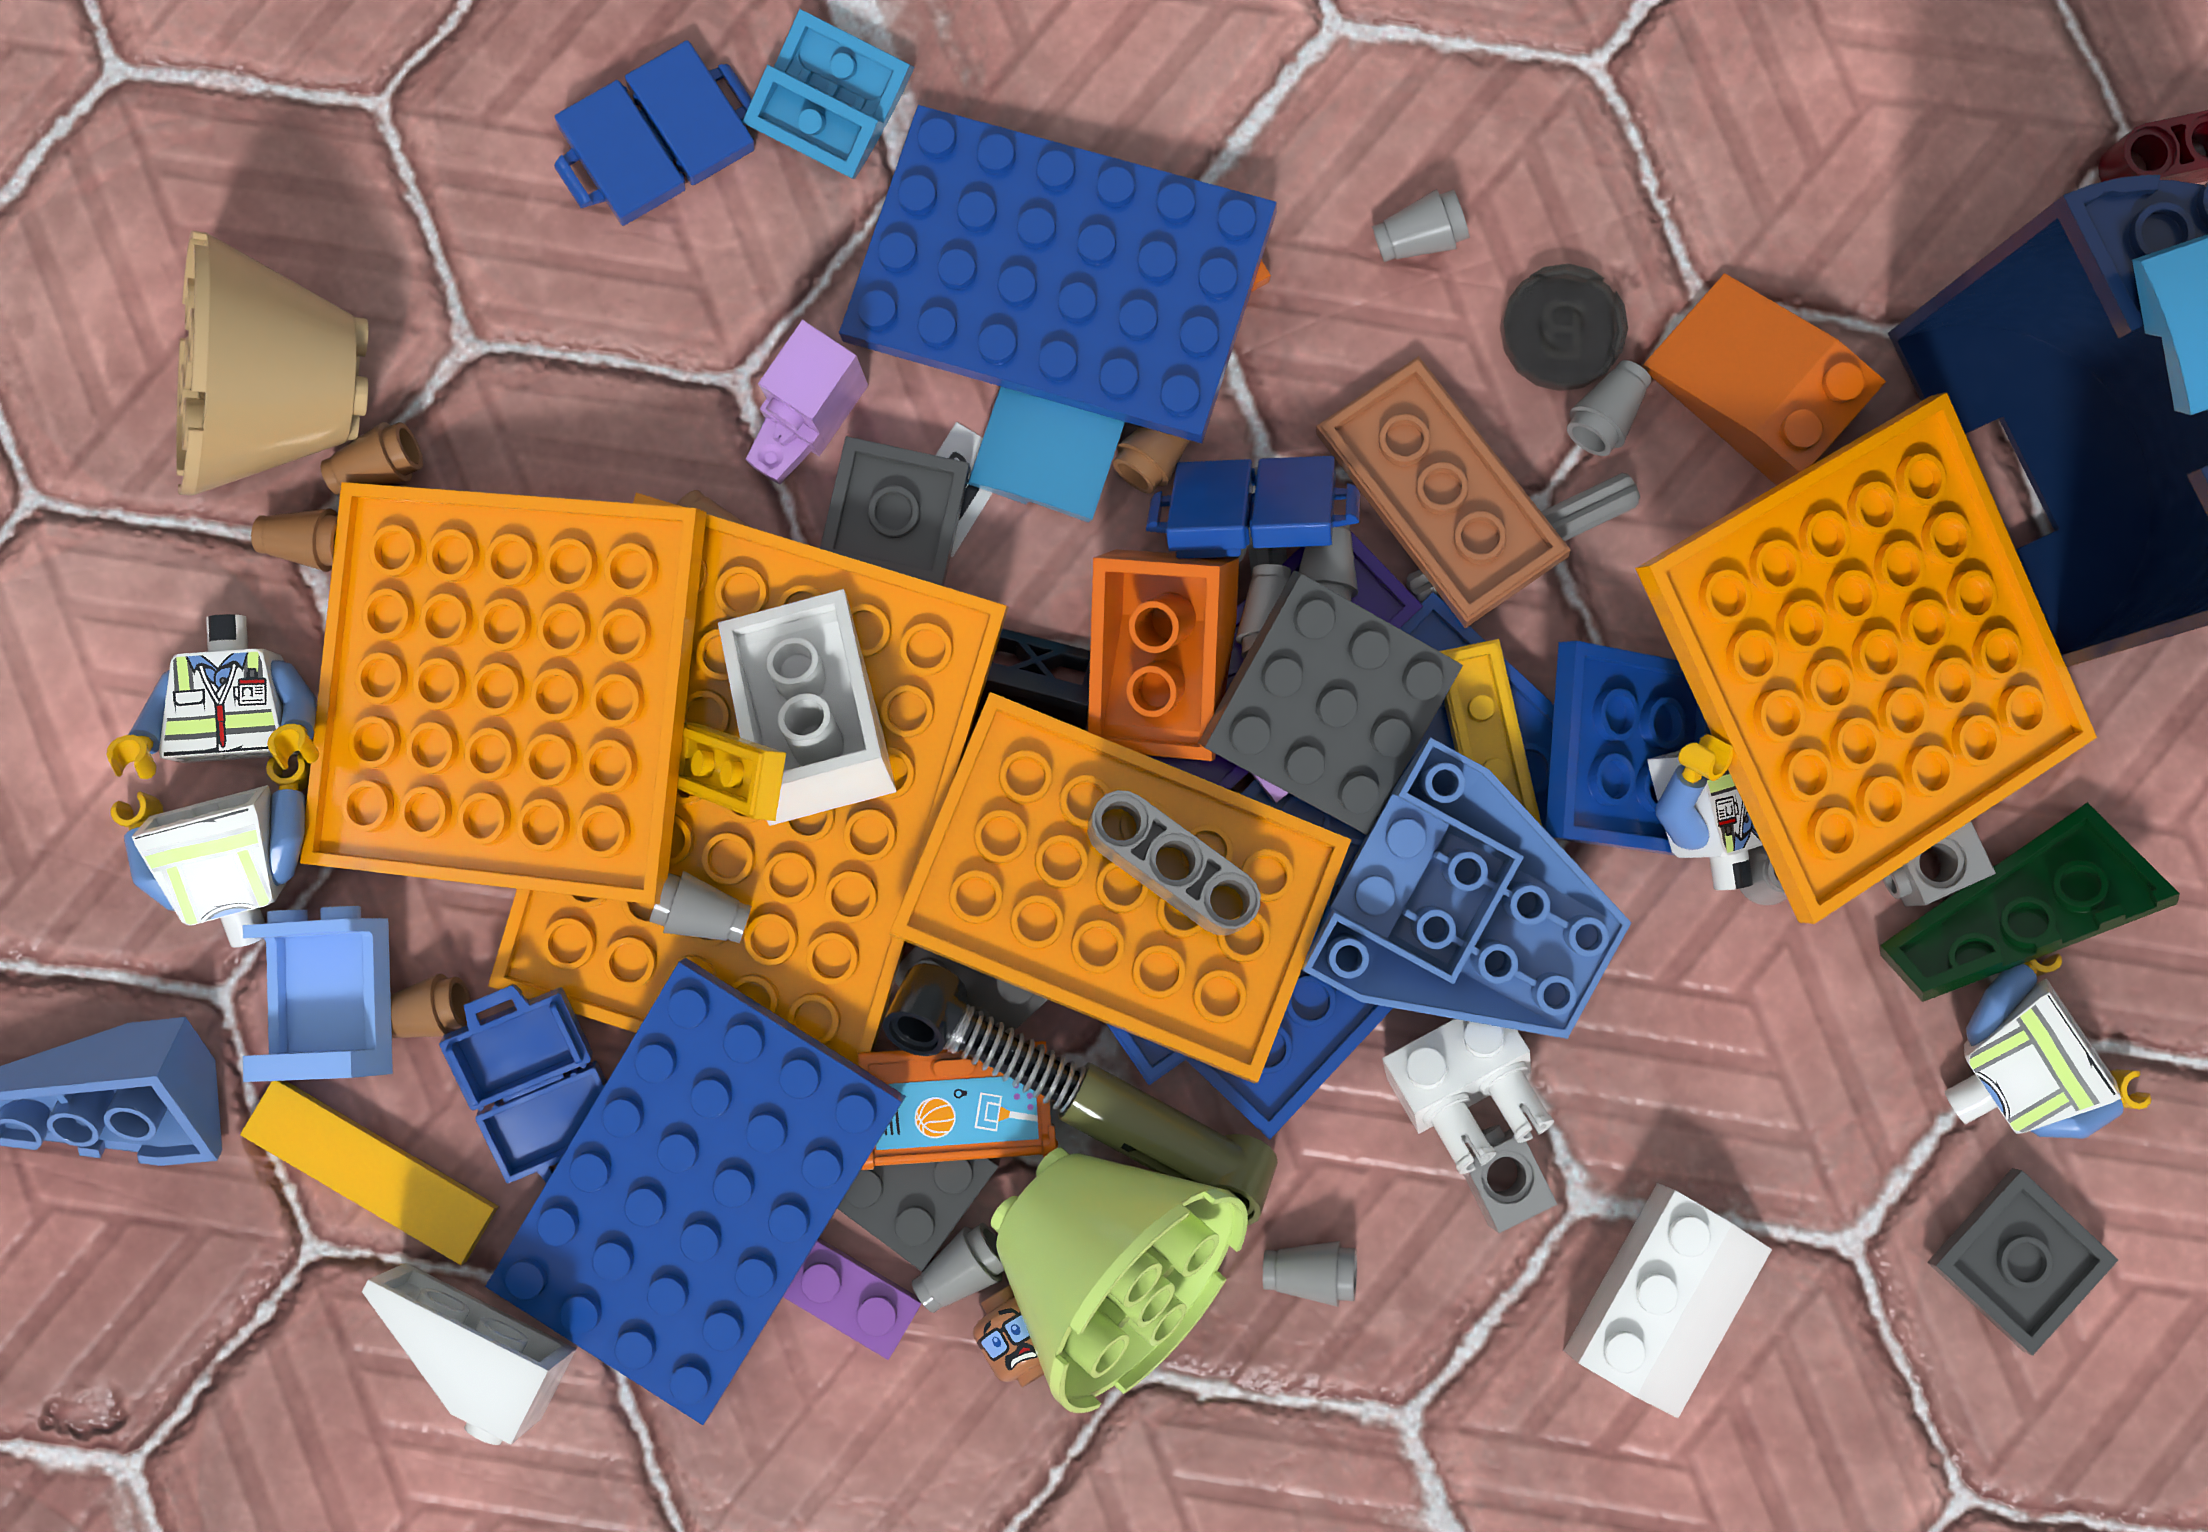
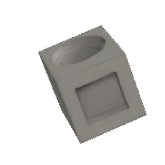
[1882,821,1996,906]
[1463,1125,1557,1233]

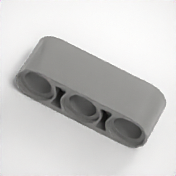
[1087,790,1261,935]

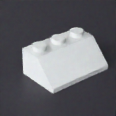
[1563,1183,1772,1418]

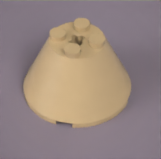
[176,231,368,495]

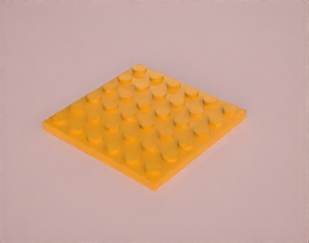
[1635,392,2097,924]
[300,482,707,904]

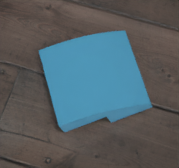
[742,9,915,179]
[2132,234,2208,415]
[967,386,1125,523]

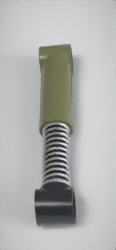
[882,963,1278,1225]

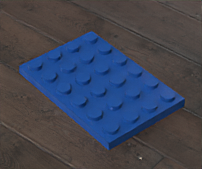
[839,105,1277,443]
[485,958,906,1425]

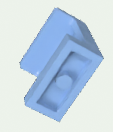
[242,906,393,1082]

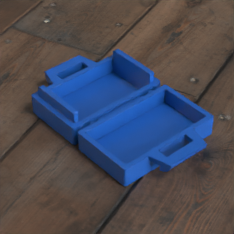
[554,40,755,226]
[1146,456,1361,559]
[439,984,607,1183]

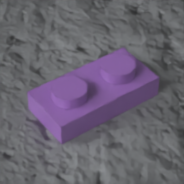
[783,1238,922,1360]

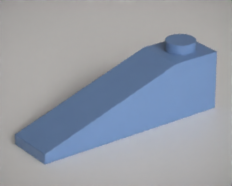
[0,1017,222,1166]

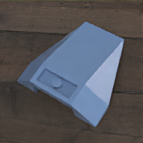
[1302,737,1632,1039]

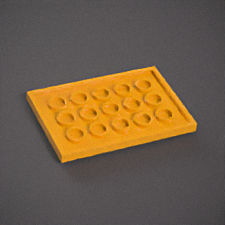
[889,692,1351,1084]

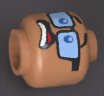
[973,1285,1044,1387]

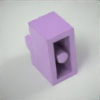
[746,320,869,484]

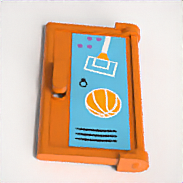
[858,1041,1058,1170]

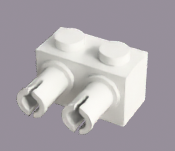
[1382,1019,1554,1174]

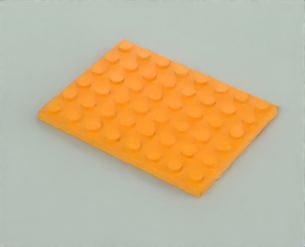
[488,492,1009,1066]

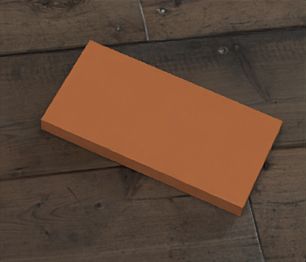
[1316,356,1571,628]

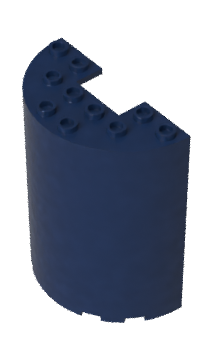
[1888,175,2208,667]

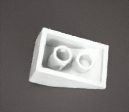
[718,589,897,826]
[362,1263,576,1445]

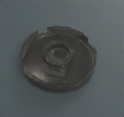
[1500,263,1628,391]

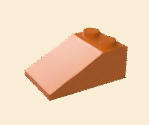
[1641,273,1887,486]
[1088,549,1239,761]

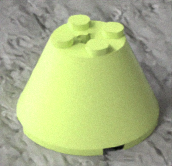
[990,1147,1248,1413]

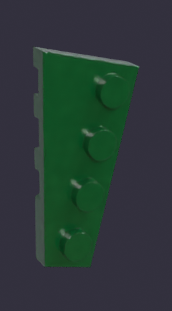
[1880,802,2180,1002]

